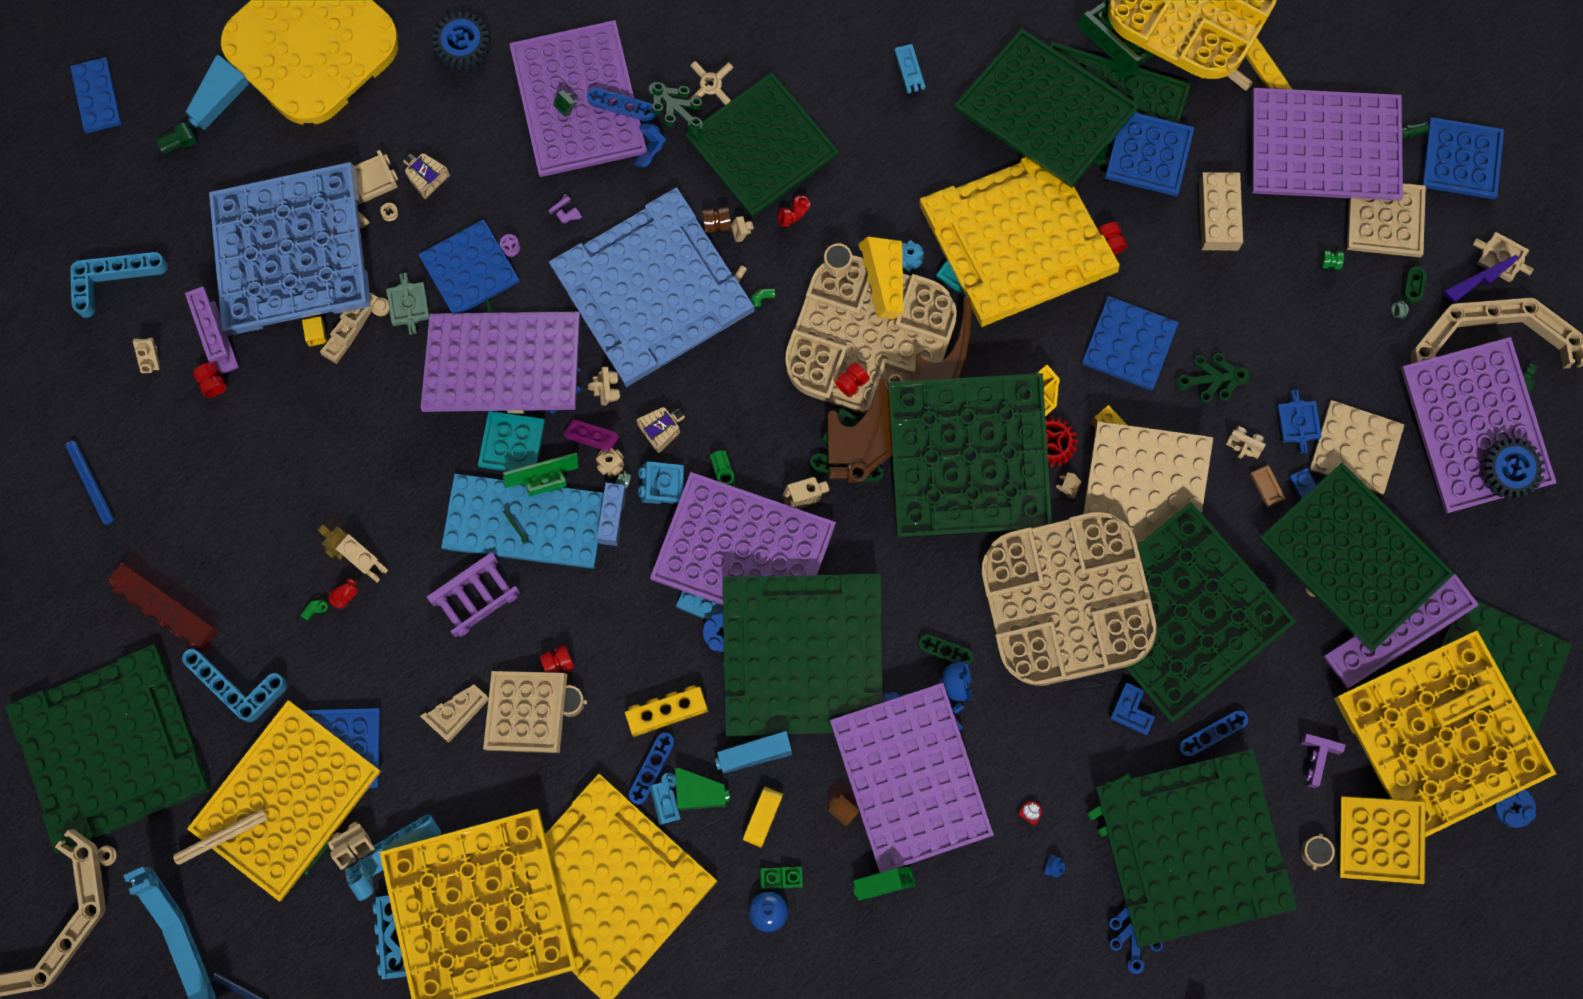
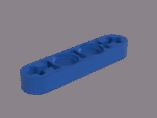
[587,88,656,122]
[1178,711,1248,757]
[629,733,674,805]

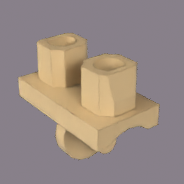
[133,338,160,373]
[588,367,620,406]
[1226,426,1265,459]

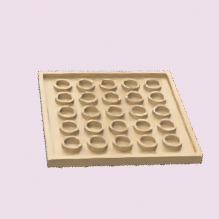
[1083,421,1213,540]

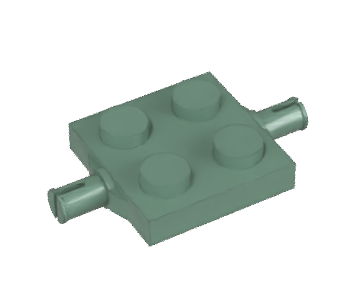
[386,273,430,335]

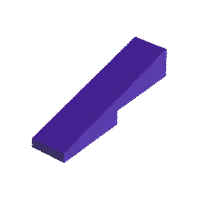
[1442,255,1519,304]

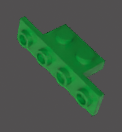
[503,453,578,496]

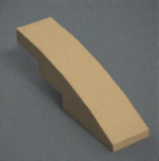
[320,293,378,364]

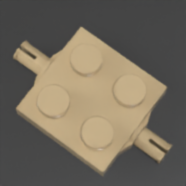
[1473,232,1534,282]

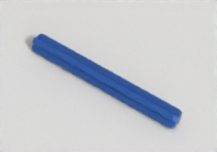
[65,441,114,525]

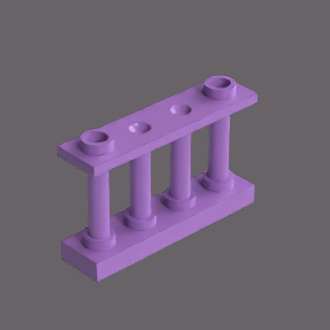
[185,287,239,374]
[427,552,520,637]

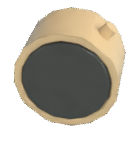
[824,243,852,276]
[563,685,587,717]
[1301,834,1335,870]

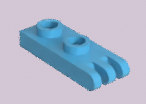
[894,44,925,94]

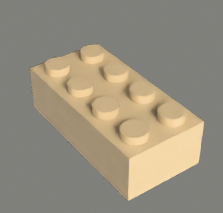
[1199,172,1243,251]

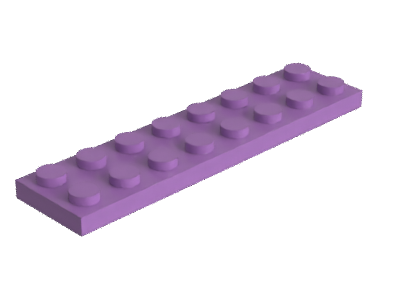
[1324,574,1478,689]

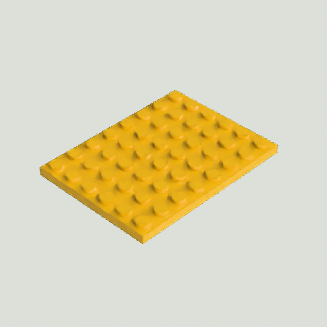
[187,700,381,901]

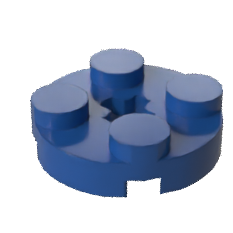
[703,612,724,652]
[1493,789,1536,828]

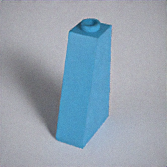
[186,55,249,130]
[715,731,792,774]

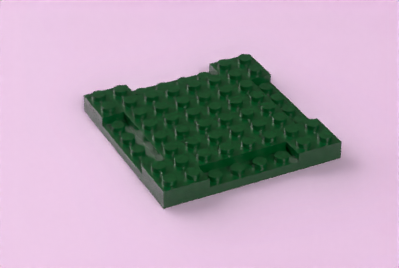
[888,373,1052,537]
[1125,502,1296,724]
[723,574,883,736]
[5,644,211,854]
[1095,750,1297,948]

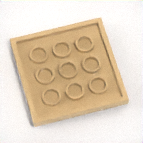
[1347,184,1426,257]
[1309,400,1404,496]
[483,671,567,753]

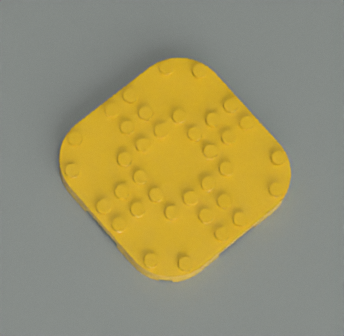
[221,0,399,125]
[1108,0,1277,79]

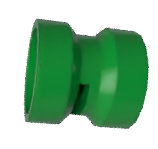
[1320,250,1344,270]

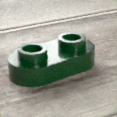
[1403,266,1427,304]

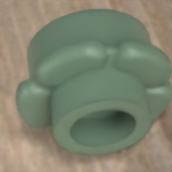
[1391,300,1409,319]
[616,471,631,488]

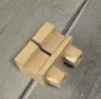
[327,822,375,870]

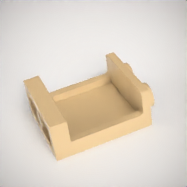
[354,150,398,205]

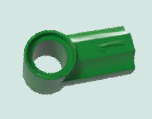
[710,450,735,487]

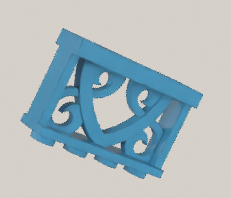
[373,895,407,980]

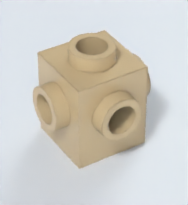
[596,448,625,478]

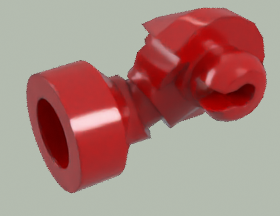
[778,196,810,227]
[329,579,359,608]

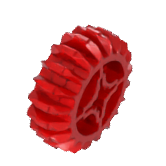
[1045,416,1078,468]

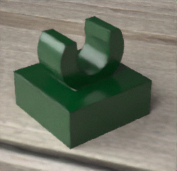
[553,90,578,117]

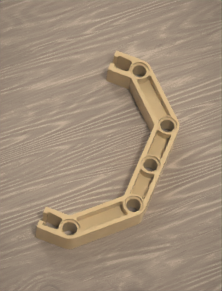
[1410,298,1583,368]
[0,829,106,996]

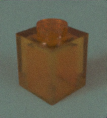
[828,795,859,827]

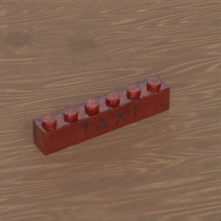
[107,563,218,650]

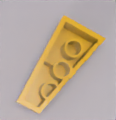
[859,237,904,319]

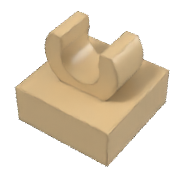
[731,216,754,242]
[1056,472,1081,499]

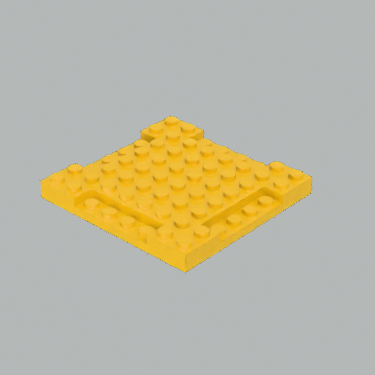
[920,157,1120,327]
[1334,631,1556,837]
[545,774,717,999]
[379,809,577,999]

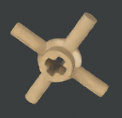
[688,61,734,105]

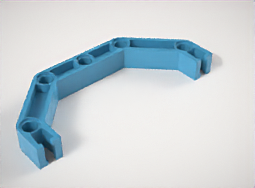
[123,866,216,999]

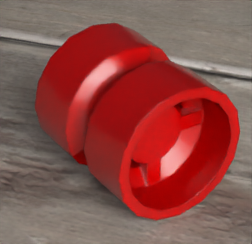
[1097,222,1128,255]
[193,362,227,398]
[834,362,870,398]
[539,645,574,673]

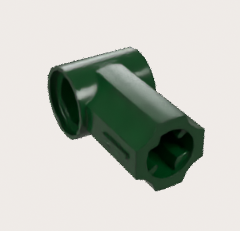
[156,123,196,154]

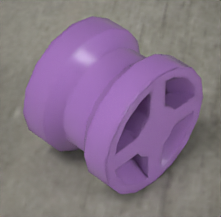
[500,234,520,257]

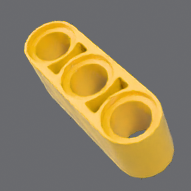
[743,787,783,848]

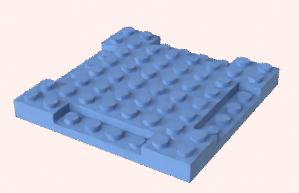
[209,162,371,336]
[549,187,754,387]

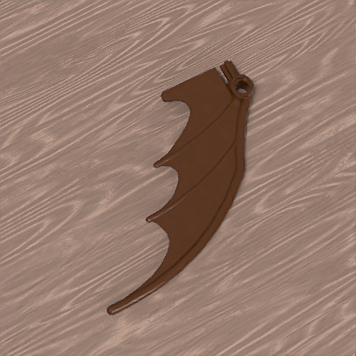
[828,296,971,483]

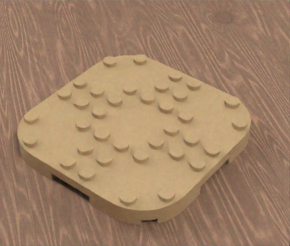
[786,255,956,414]
[982,512,1157,686]

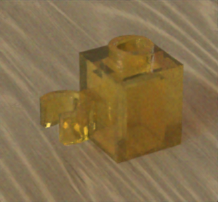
[318,525,347,559]

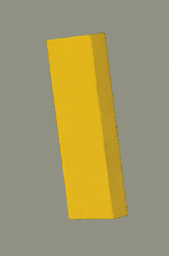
[1431,684,1495,728]

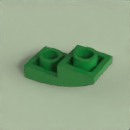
[759,867,803,889]

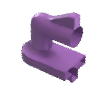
[549,194,582,223]

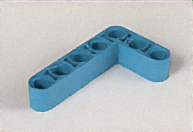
[71,252,168,318]
[182,649,287,722]
[345,814,441,901]

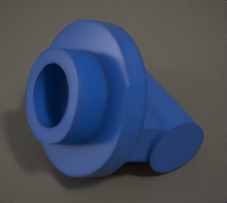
[1043,854,1065,878]

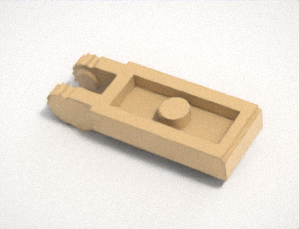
[335,534,388,583]

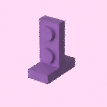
[1300,734,1345,788]

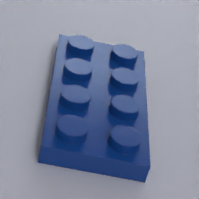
[70,57,122,134]

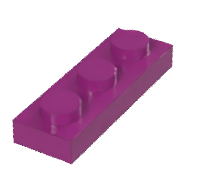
[564,419,619,452]

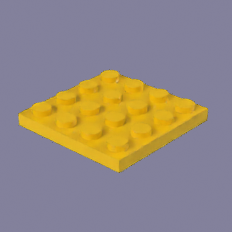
[1340,796,1426,884]

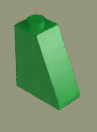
[675,768,730,810]
[853,866,916,901]

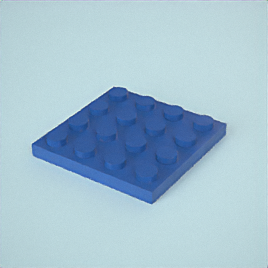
[1105,113,1194,197]
[1422,117,1504,199]
[418,219,520,314]
[1082,296,1179,391]
[302,708,381,789]

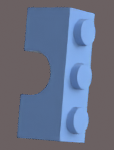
[597,483,627,546]

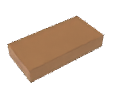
[1250,465,1285,508]

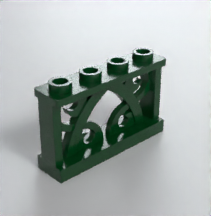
[1077,0,1155,74]

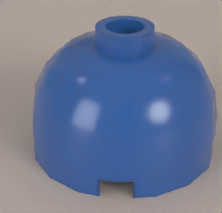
[939,661,972,701]
[748,892,788,932]

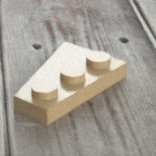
[420,685,489,742]

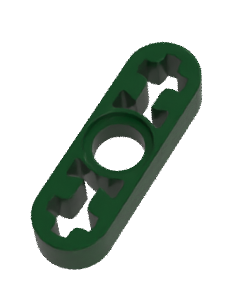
[918,635,973,666]

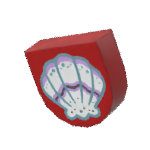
[1018,802,1042,826]

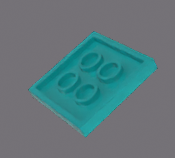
[478,411,545,471]

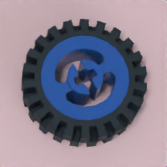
[432,12,491,71]
[1480,438,1545,499]

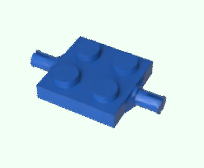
[1277,390,1322,454]

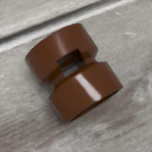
[703,207,731,233]

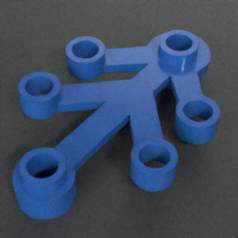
[1109,903,1163,974]

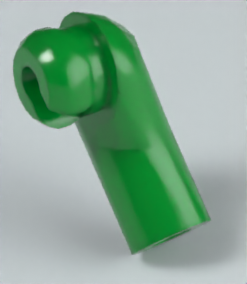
[750,289,775,307]
[300,600,328,621]

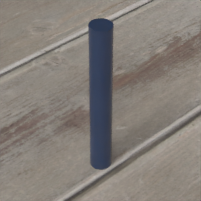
[211,972,265,999]

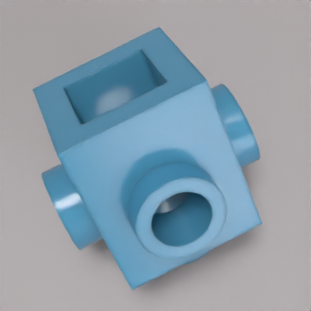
[902,240,924,273]

